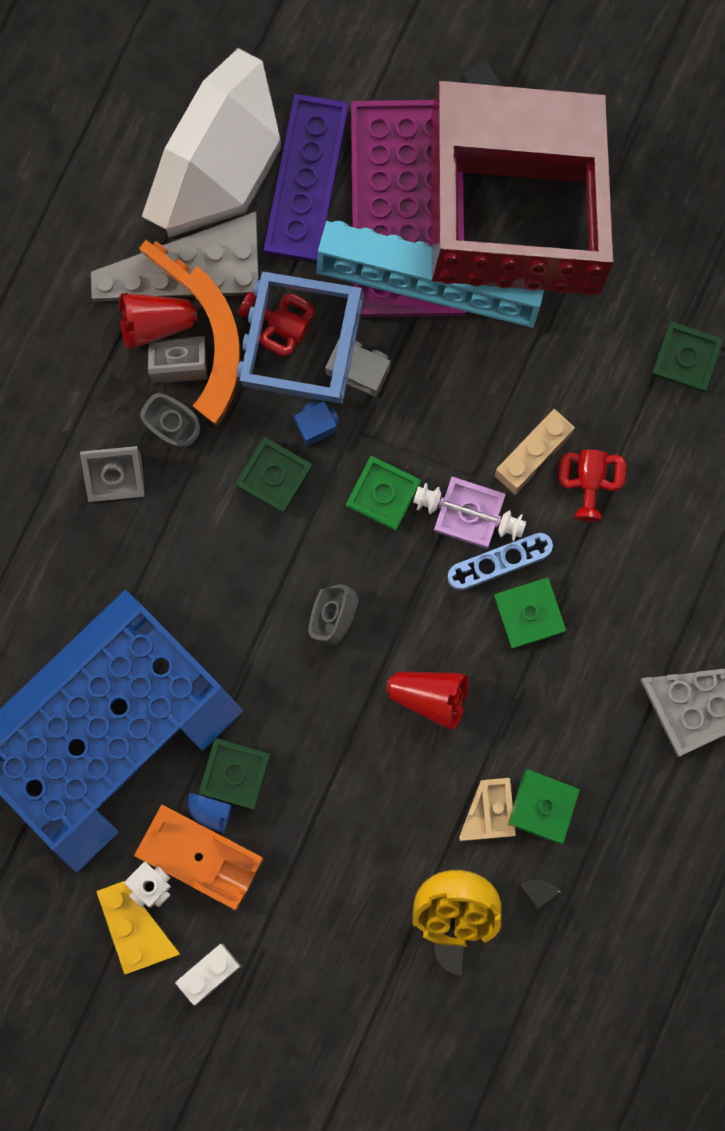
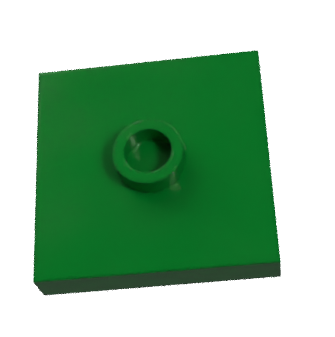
[346,456,421,531]
[494,577,566,649]
[507,769,580,845]

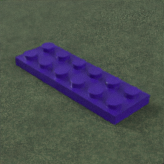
[264,94,349,263]

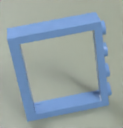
[237,272,364,404]

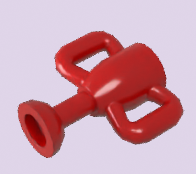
[238,291,315,357]
[558,450,627,522]

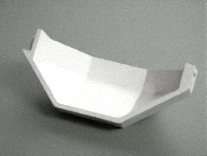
[142,49,281,237]

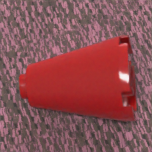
[119,293,197,349]
[386,672,469,730]

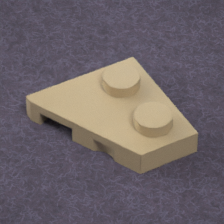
[459,778,516,841]

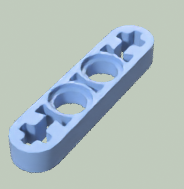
[448,533,553,591]

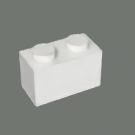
[175,944,241,1005]

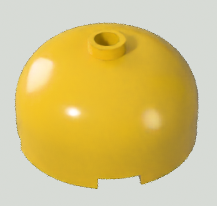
[413,870,501,947]

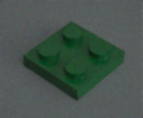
[652,321,723,393]
[235,437,313,514]
[199,738,271,810]

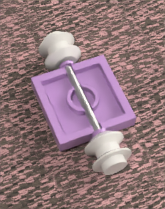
[413,477,526,549]

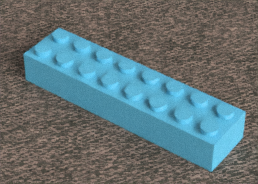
[316,221,544,328]

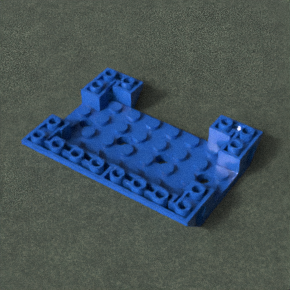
[0,590,244,873]

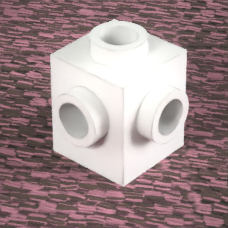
[124,862,171,908]

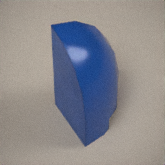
[188,793,233,835]

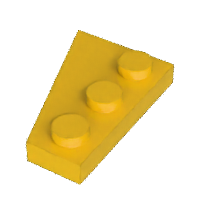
[97,881,180,974]

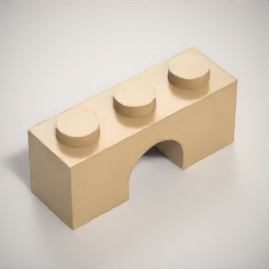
[495,409,575,495]

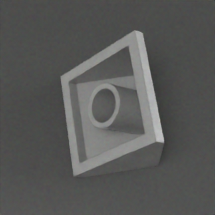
[148,336,208,384]
[80,446,144,502]

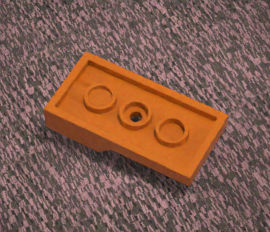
[134,805,264,910]

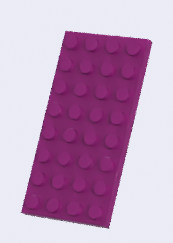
[351,100,466,317]

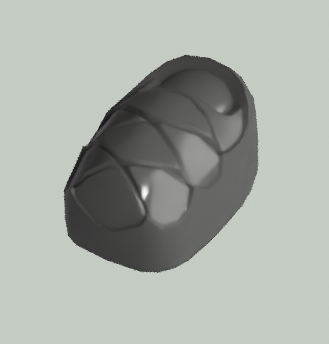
[140,393,200,448]
[308,584,359,645]

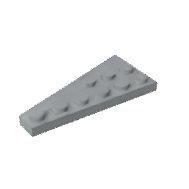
[91,212,259,302]
[640,669,725,757]

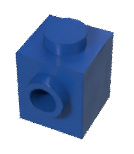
[294,401,340,446]

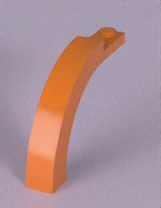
[139,240,241,426]

